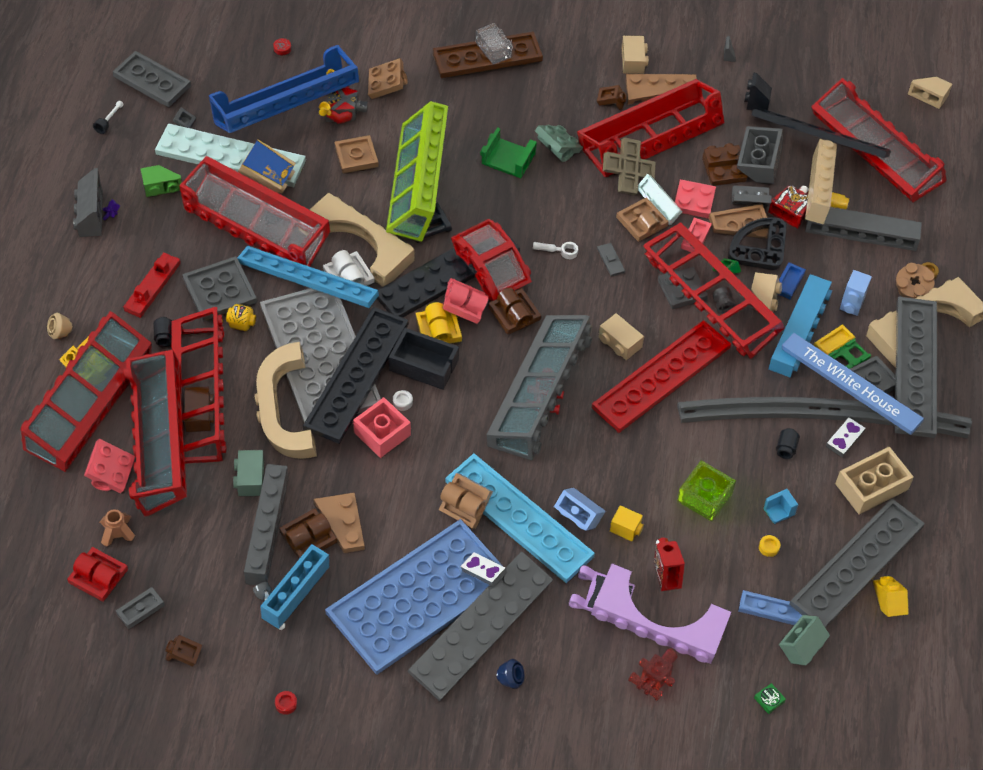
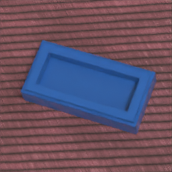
[778,263,806,300]

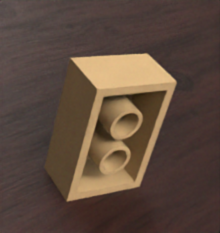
[835,447,913,515]

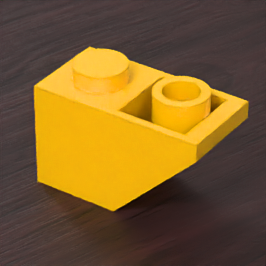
[873,576,908,617]

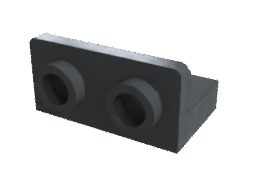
[731,185,772,206]

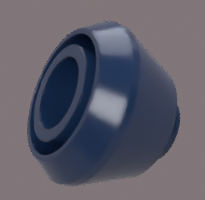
[497,659,524,689]

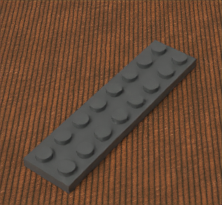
[895,296,937,438]
[789,499,925,628]
[408,551,553,701]

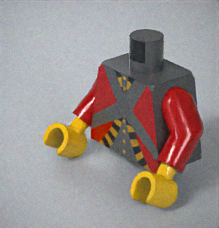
[319,69,368,124]

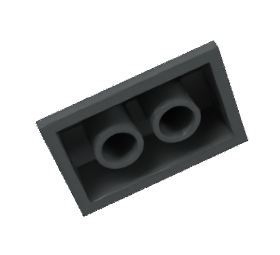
[737,126,783,184]
[73,168,103,237]

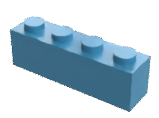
[261,544,329,629]

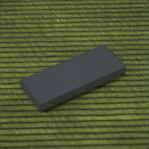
[597,243,625,277]

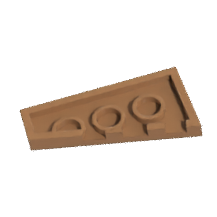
[626,74,697,105]

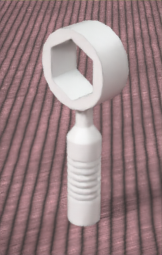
[533,242,578,259]

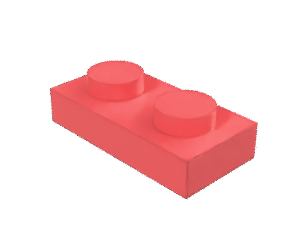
[681,218,712,252]

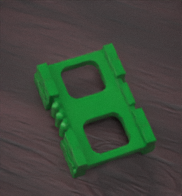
[828,339,871,369]

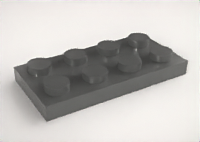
[113,51,191,107]

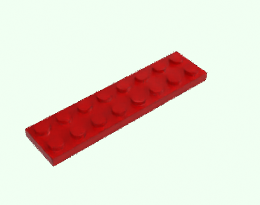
[592,320,731,433]

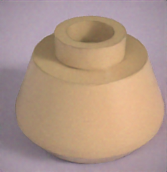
[47,313,72,339]

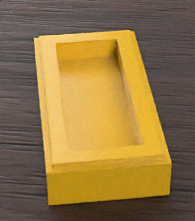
[813,324,855,355]

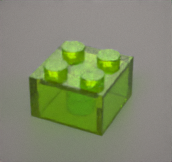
[677,460,736,522]

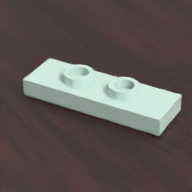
[638,174,683,225]

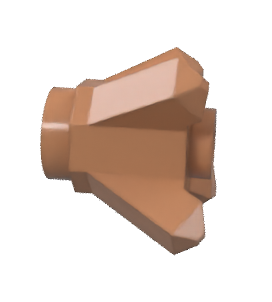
[99,510,135,546]

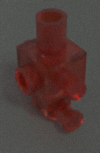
[628,649,678,701]

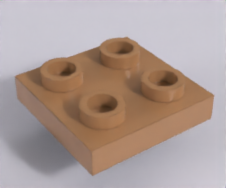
[368,58,408,99]
[616,197,669,242]

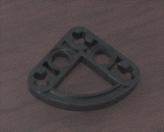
[728,217,787,270]

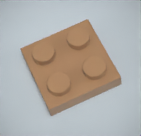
[335,135,378,173]

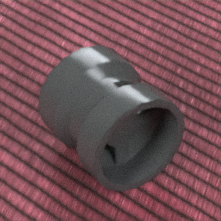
[712,287,736,314]

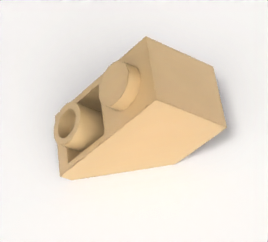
[751,272,782,312]

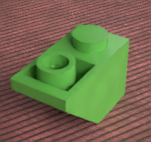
[140,165,182,197]

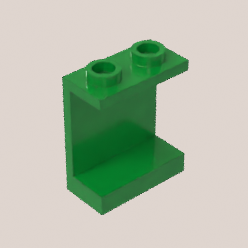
[480,127,537,178]

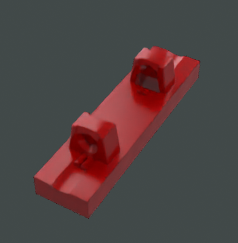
[123,252,181,318]

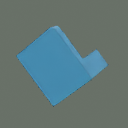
[763,489,798,524]

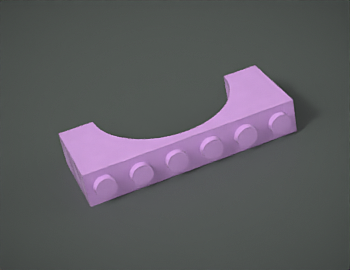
[591,564,731,664]

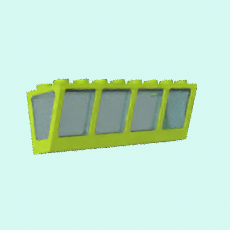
[386,101,448,242]

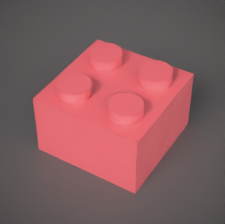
[353,397,411,458]

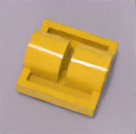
[416,302,462,343]

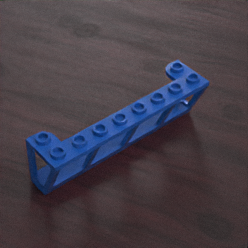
[209,45,359,133]

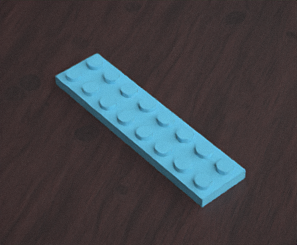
[445,453,595,583]

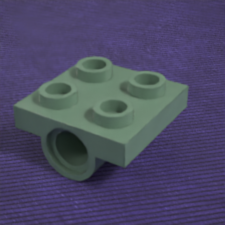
[535,125,583,162]

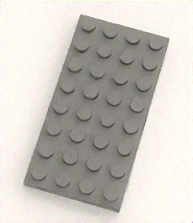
[260,288,381,423]

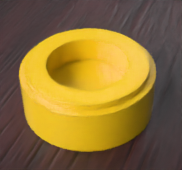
[759,535,781,557]

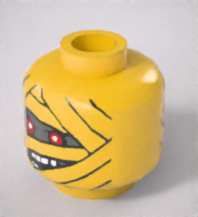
[226,304,256,331]

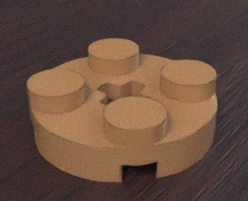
[896,263,935,299]

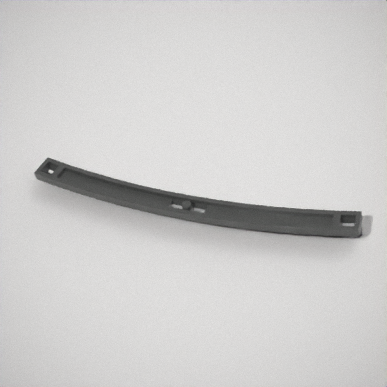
[677,397,972,439]

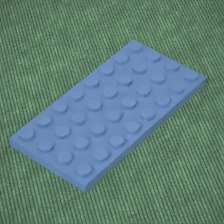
[325,519,502,675]

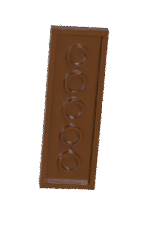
[433,32,543,78]

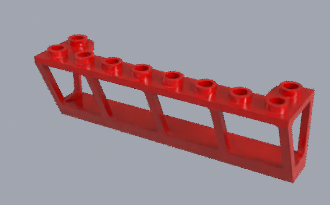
[577,79,724,177]
[643,222,785,359]
[172,307,226,464]

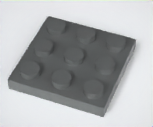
[182,256,257,321]

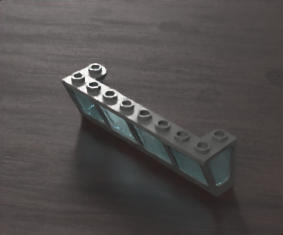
[487,315,592,460]

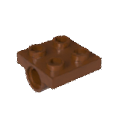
[489,288,541,335]
[279,508,337,559]

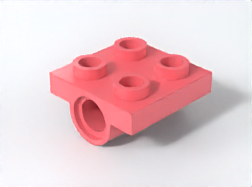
[443,278,488,324]
[84,439,135,493]

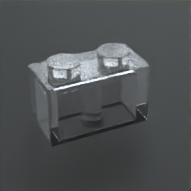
[476,23,513,65]

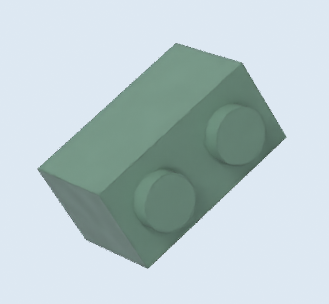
[233,450,264,496]
[779,615,830,665]

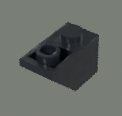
[744,72,772,111]

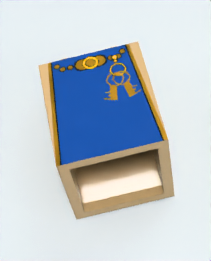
[238,139,296,194]

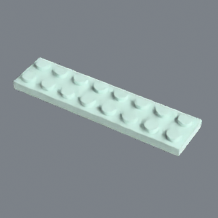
[155,123,306,187]

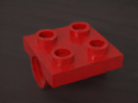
[67,547,128,602]

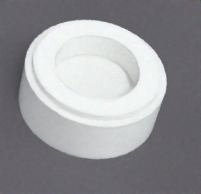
[393,390,413,411]

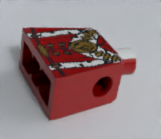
[768,186,809,229]
[654,538,685,591]

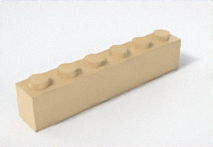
[805,139,837,224]

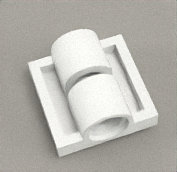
[323,250,375,286]

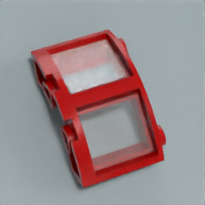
[451,219,532,301]

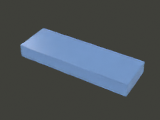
[738,590,802,625]

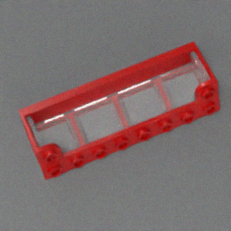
[811,78,947,203]
[179,156,330,267]

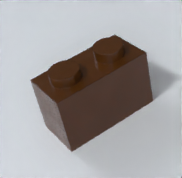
[184,386,214,432]

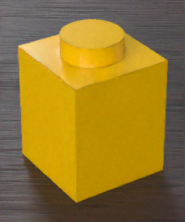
[610,505,644,541]

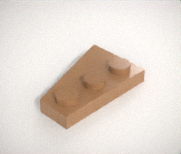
[709,204,768,239]
[314,493,365,553]

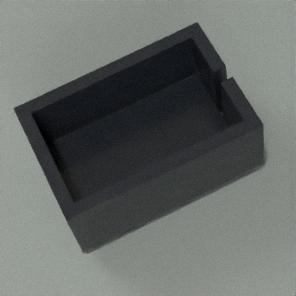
[389,328,459,390]

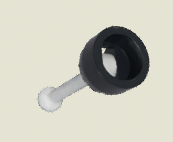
[93,101,123,134]

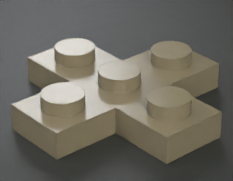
[603,138,656,195]

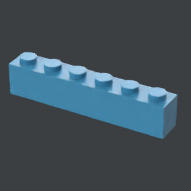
[769,274,832,378]

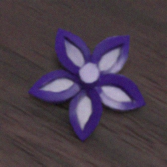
[103,199,120,220]

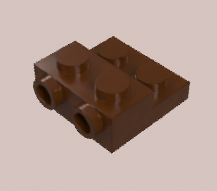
[702,143,748,186]

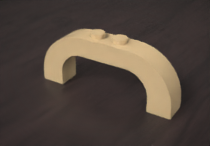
[255,342,317,459]

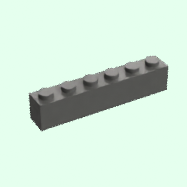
[805,207,922,251]
[244,464,289,585]

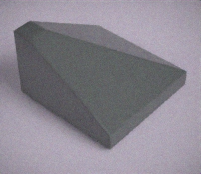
[723,36,736,62]
[173,107,196,128]

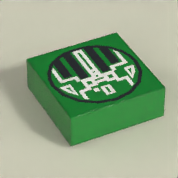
[754,683,786,714]

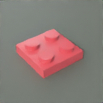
[675,179,716,218]

